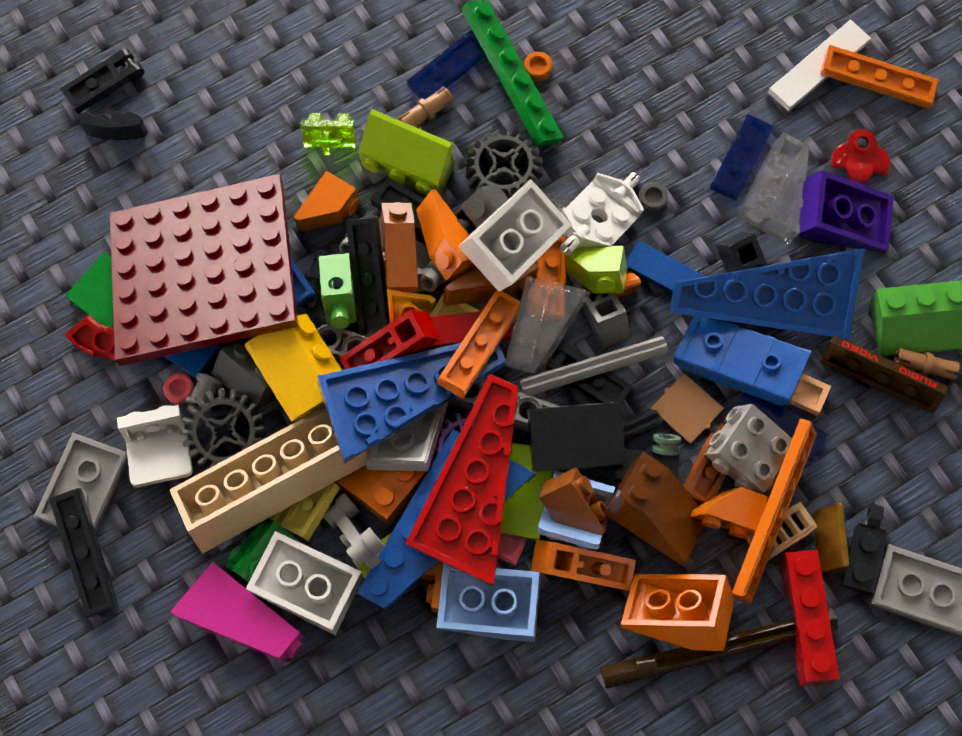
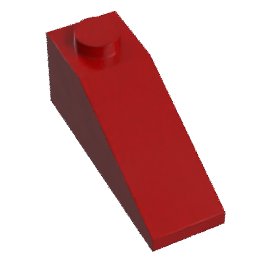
[339,310,441,369]

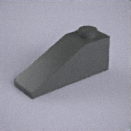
[566,270,631,349]

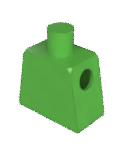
[319,253,357,329]

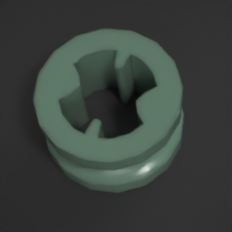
[652,434,681,455]

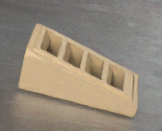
[745,502,818,561]

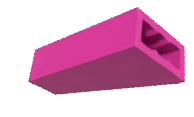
[171,562,304,662]

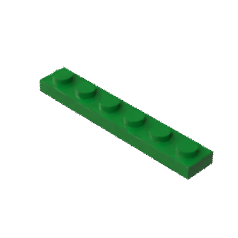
[461,0,564,147]

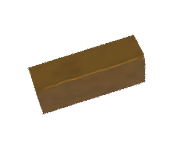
[813,503,849,573]

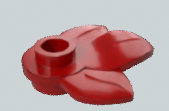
[831,129,890,185]

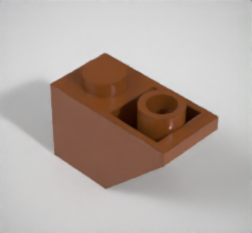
[539,467,609,535]

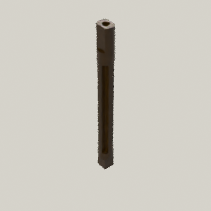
[600,608,838,689]

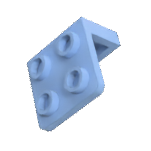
[537,470,615,549]

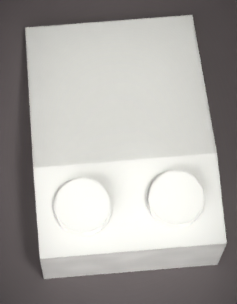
[458,180,572,292]
[246,531,363,635]

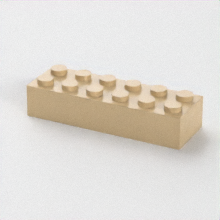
[170,407,368,554]

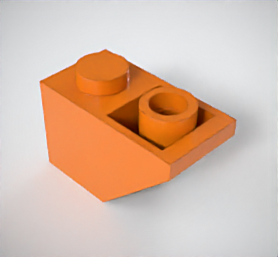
[691,487,768,538]

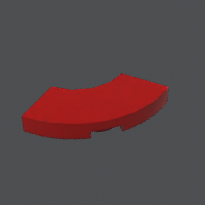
[64,316,115,359]

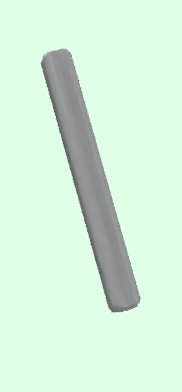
[520,336,668,396]

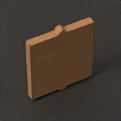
[650,373,724,445]

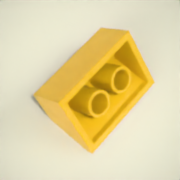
[244,314,342,422]

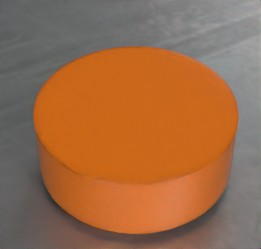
[524,52,552,82]

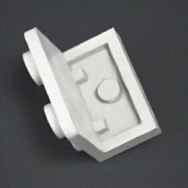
[117,405,193,488]

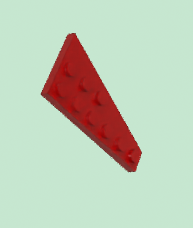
[405,374,519,587]

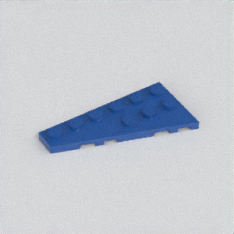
[670,249,864,339]
[317,343,505,464]
[357,429,536,611]

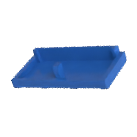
[673,316,812,406]

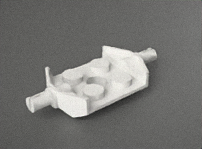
[560,172,644,255]

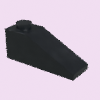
[715,232,767,328]

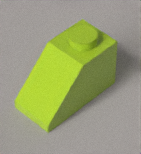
[564,246,628,294]

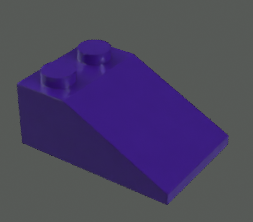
[794,170,894,252]

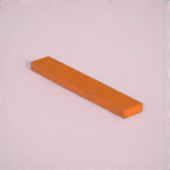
[732,419,817,605]

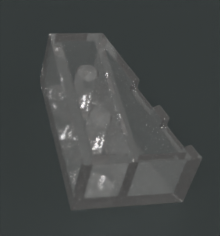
[736,132,809,245]
[504,276,591,374]

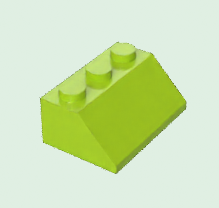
[359,109,454,195]

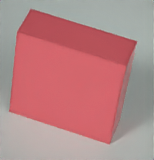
[498,534,528,567]

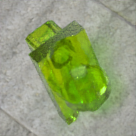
[301,113,356,156]

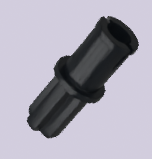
[301,250,331,310]

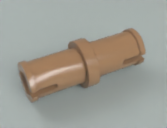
[397,87,454,127]
[893,348,960,381]

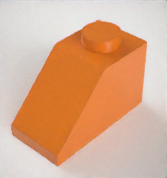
[293,171,359,232]

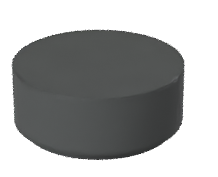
[638,182,668,214]

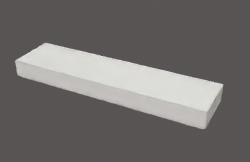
[768,19,871,112]

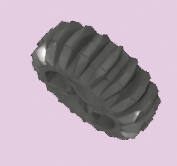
[465,129,543,199]
[180,388,265,468]

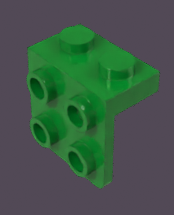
[225,518,303,583]

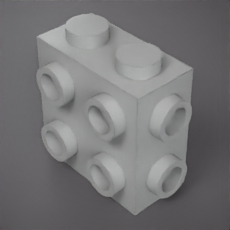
[705,404,792,493]

